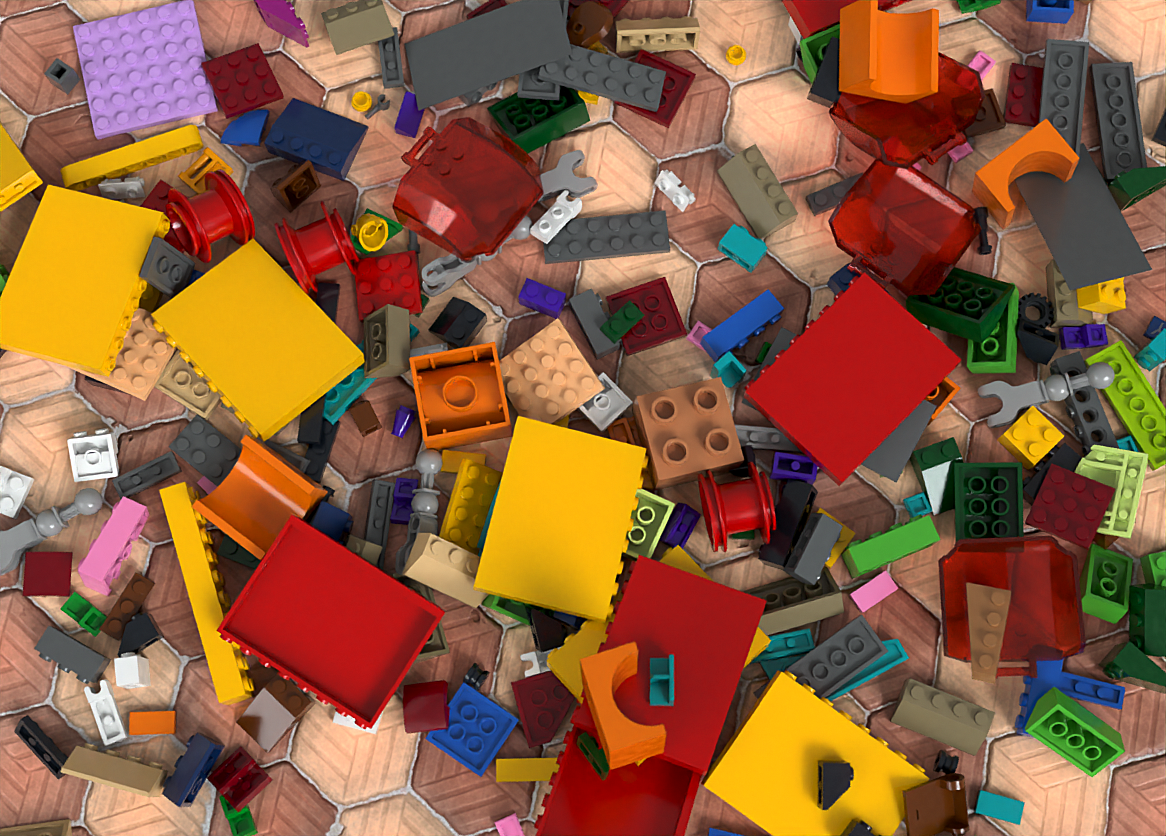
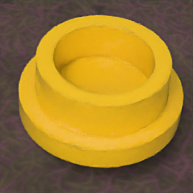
[726,45,746,65]
[351,91,372,112]

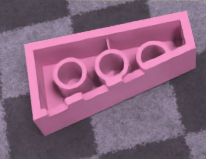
[78,496,149,597]

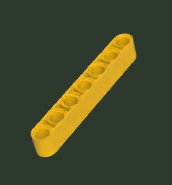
[60,125,204,191]

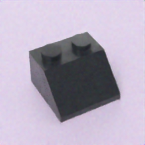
[428,297,487,349]

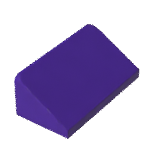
[394,91,425,138]
[659,503,701,549]

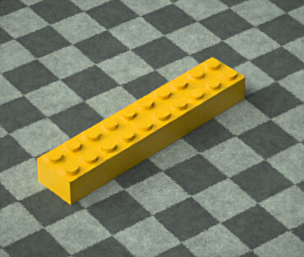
[159,482,256,705]

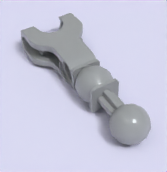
[473,150,598,223]
[422,213,533,297]
[977,362,1115,428]
[395,449,443,576]
[0,488,103,576]

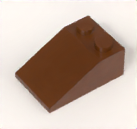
[270,160,321,213]
[236,674,316,753]

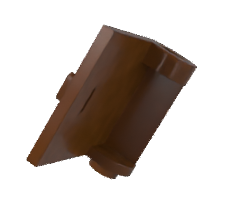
[903,773,970,836]

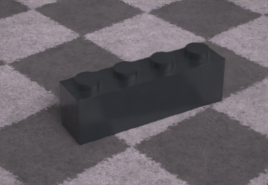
[758,478,818,570]

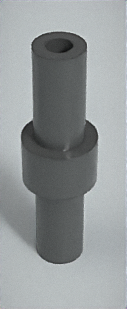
[407,227,420,270]

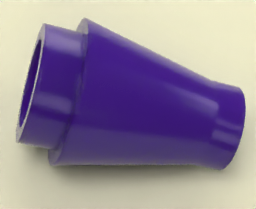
[391,405,416,438]

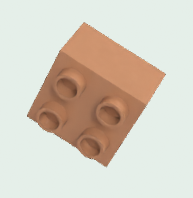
[632,377,744,491]

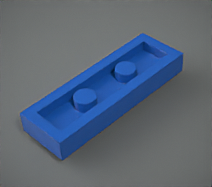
[1058,671,1126,710]

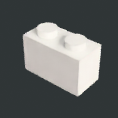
[114,652,151,689]

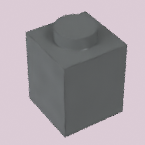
[44,58,80,95]

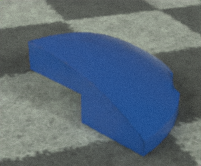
[220,110,270,146]

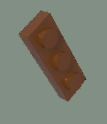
[99,572,155,641]

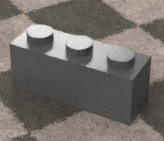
[569,289,622,360]
[783,513,843,585]
[34,626,111,684]

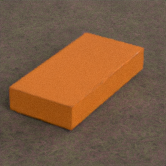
[129,711,176,735]

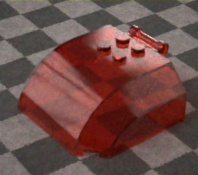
[829,52,985,169]
[392,117,544,261]
[828,158,981,295]
[938,536,1086,679]

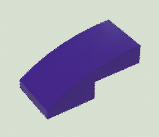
[1058,324,1108,350]
[390,477,418,525]

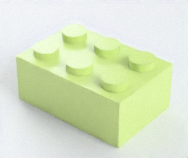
[621,489,675,561]

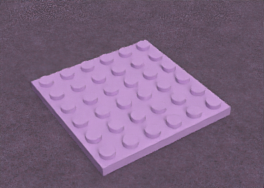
[73,0,218,139]

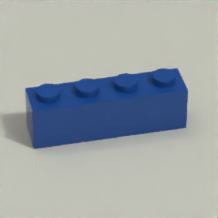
[700,289,784,363]
[1015,645,1065,738]

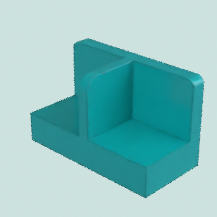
[710,351,747,388]
[650,654,674,706]

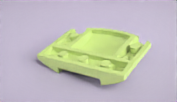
[1075,445,1149,539]

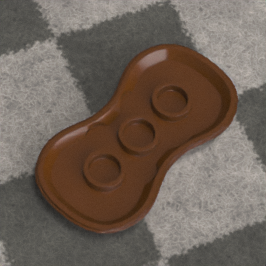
[566,1,613,49]

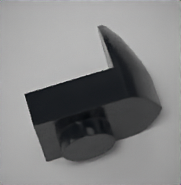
[729,445,757,478]

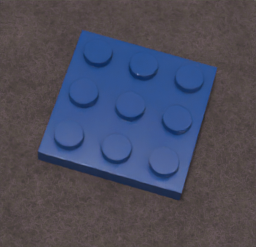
[425,682,519,777]

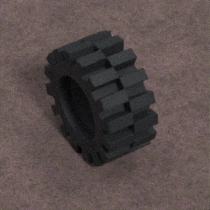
[1018,293,1054,329]

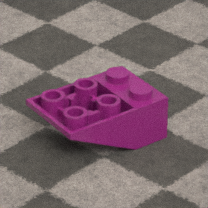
[253,0,309,48]

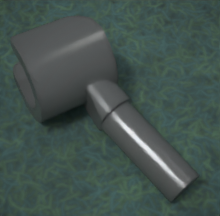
[365,94,390,120]

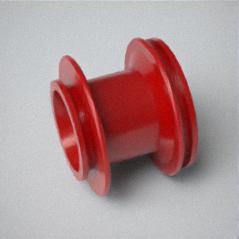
[166,169,255,263]
[274,201,360,294]
[698,461,776,552]

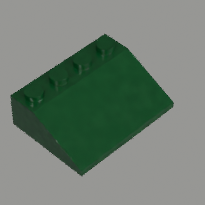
[487,85,590,159]
[905,263,1015,343]
[954,462,1024,552]

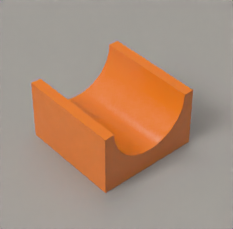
[839,0,939,104]
[972,119,1080,230]
[409,342,513,451]
[191,435,328,561]
[580,642,666,770]

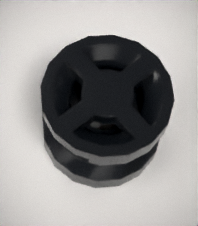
[463,663,490,691]
[933,750,959,774]

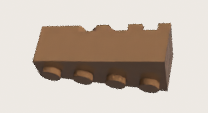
[966,582,1011,684]

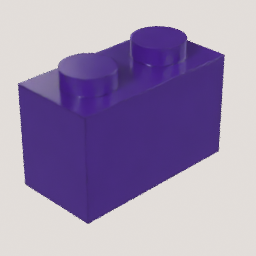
[518,278,566,319]
[770,452,818,485]

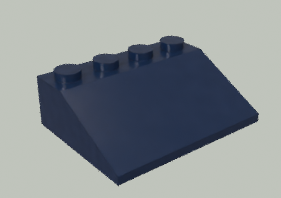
[264,98,369,181]

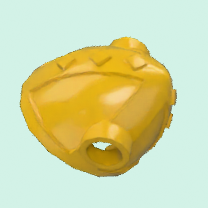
[351,213,388,251]

